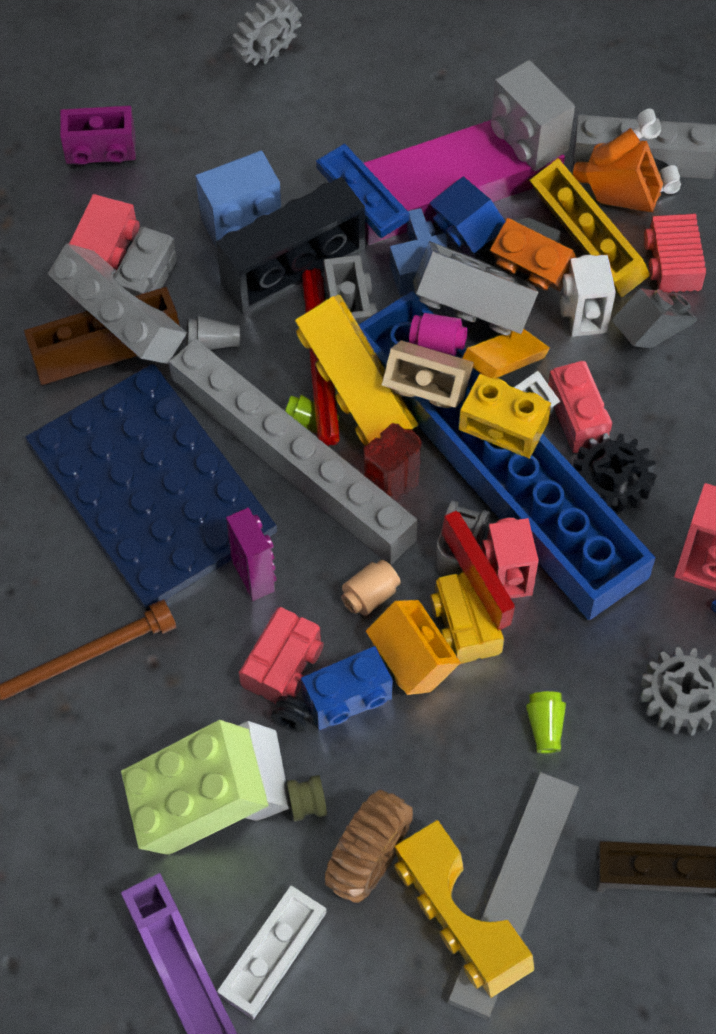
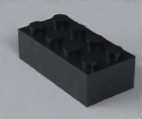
[216,177,365,314]

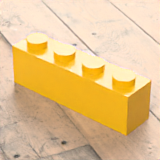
[530,158,651,298]
[295,295,419,452]

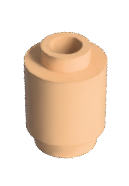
[341,559,401,616]

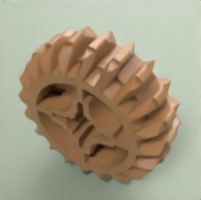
[325,789,413,903]

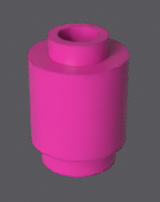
[409,313,467,356]

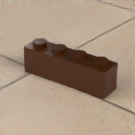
[24,286,183,386]

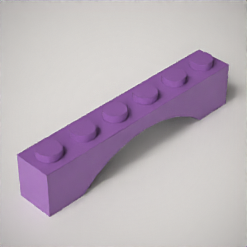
[121,873,237,1034]

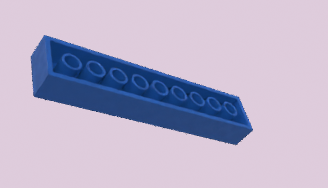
[359,291,656,621]

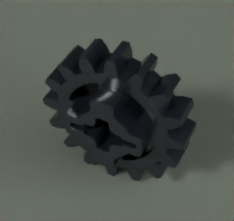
[573,433,657,514]

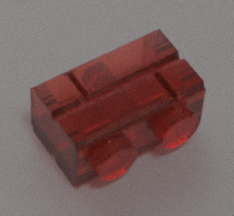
[364,423,422,503]

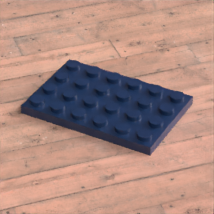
[25,363,277,611]

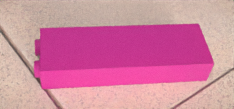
[364,120,565,245]

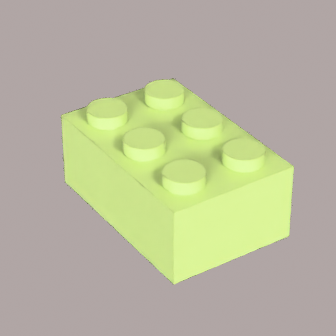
[121,720,269,855]

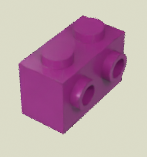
[60,106,136,164]

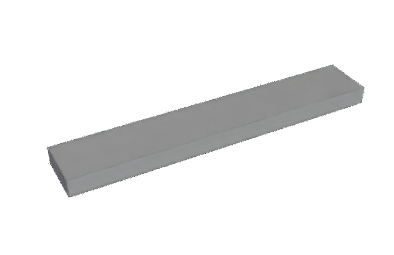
[448,772,579,1021]

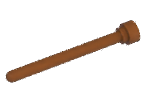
[0,599,177,700]

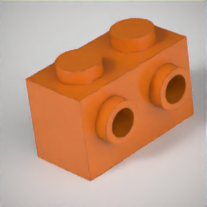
[490,218,577,292]

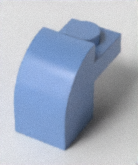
[389,208,447,296]

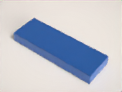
[316,144,410,238]

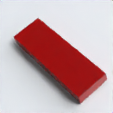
[442,510,515,631]

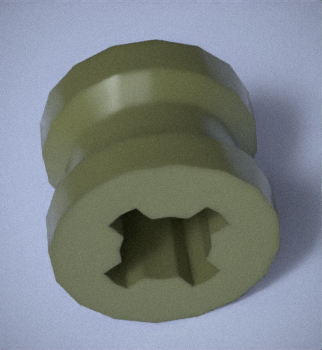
[286,775,327,822]

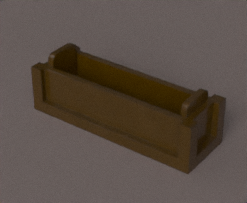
[596,841,716,898]

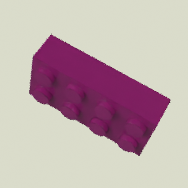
[226,507,277,601]

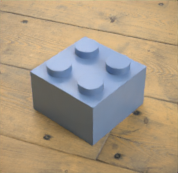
[195,150,281,248]

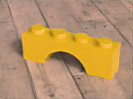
[394,820,534,998]

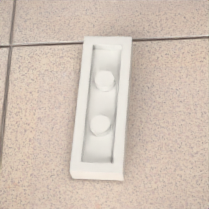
[217,886,327,1020]

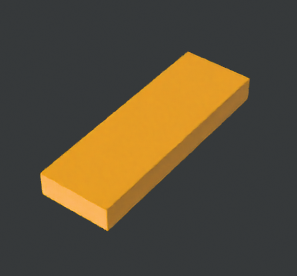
[462,328,550,378]

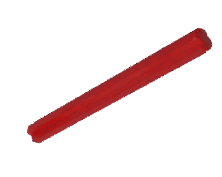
[302,268,340,446]

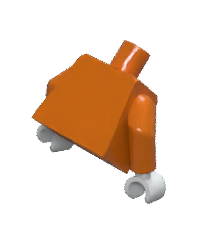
[573,109,681,212]

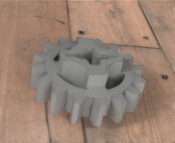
[233,0,302,65]
[640,647,716,735]

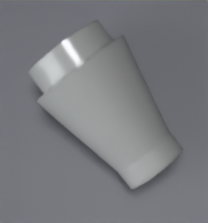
[186,316,240,350]

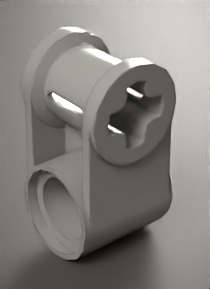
[435,500,490,576]

